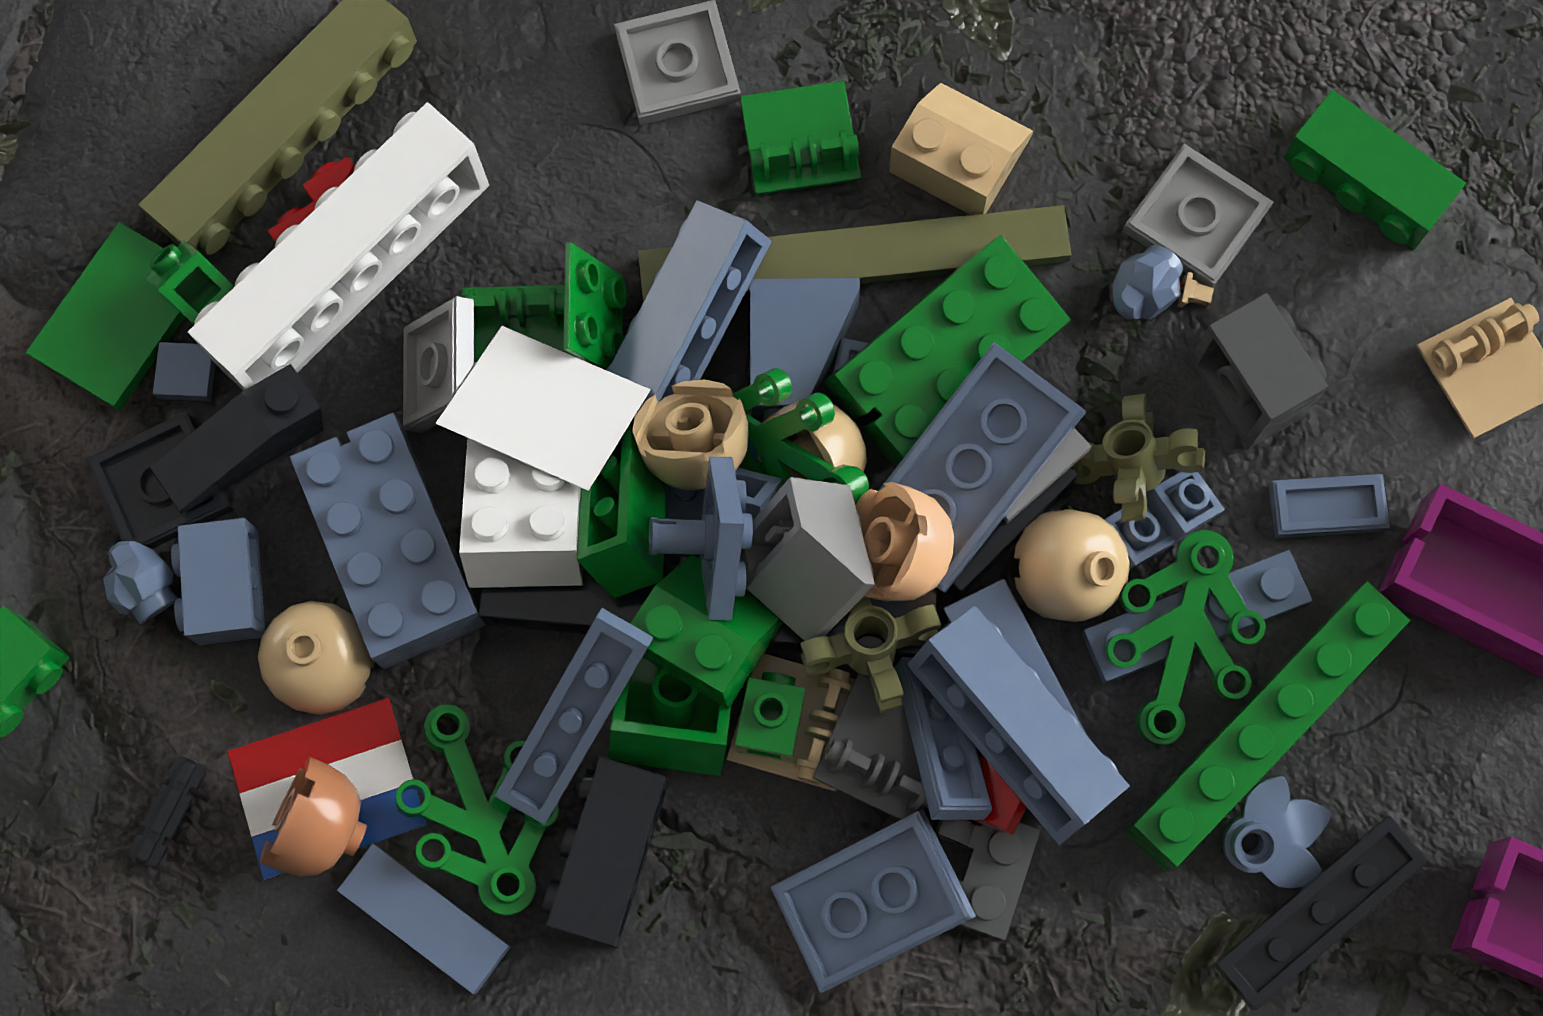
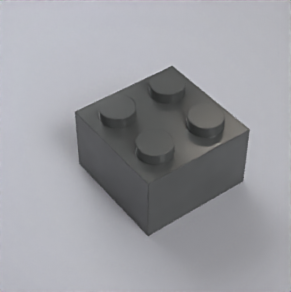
[1190,293,1329,449]

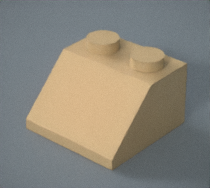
[889,83,1033,215]

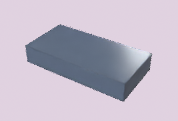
[1269,474,1390,539]

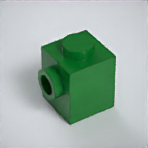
[145,240,234,325]
[735,672,805,763]

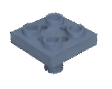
[649,456,753,620]

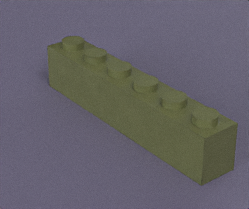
[138,0,417,257]

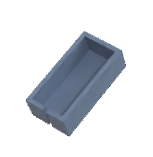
[289,413,486,669]

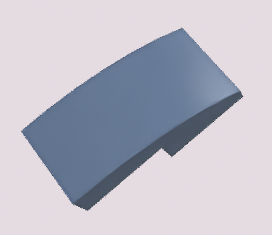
[1104,472,1225,572]

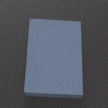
[771,810,976,993]

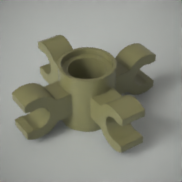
[1073,393,1205,521]
[800,596,941,713]

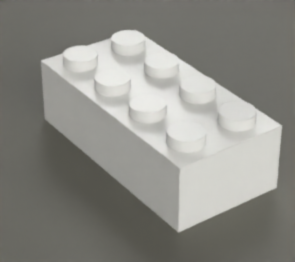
[459,360,584,588]

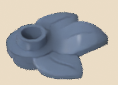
[1222,776,1332,888]

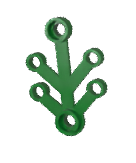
[732,368,869,505]
[1104,530,1266,745]
[395,705,559,916]

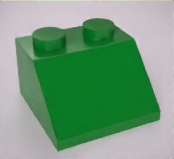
[630,554,783,709]
[608,658,731,776]

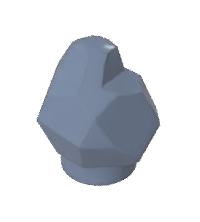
[1113,245,1183,321]
[103,541,177,624]

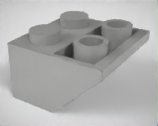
[740,477,875,641]

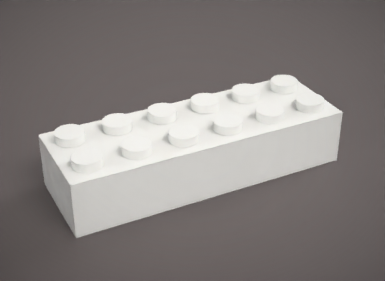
[188,102,489,391]

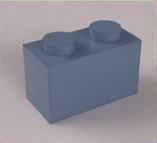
[171,518,265,646]

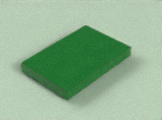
[26,222,185,411]

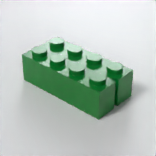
[824,235,1071,465]

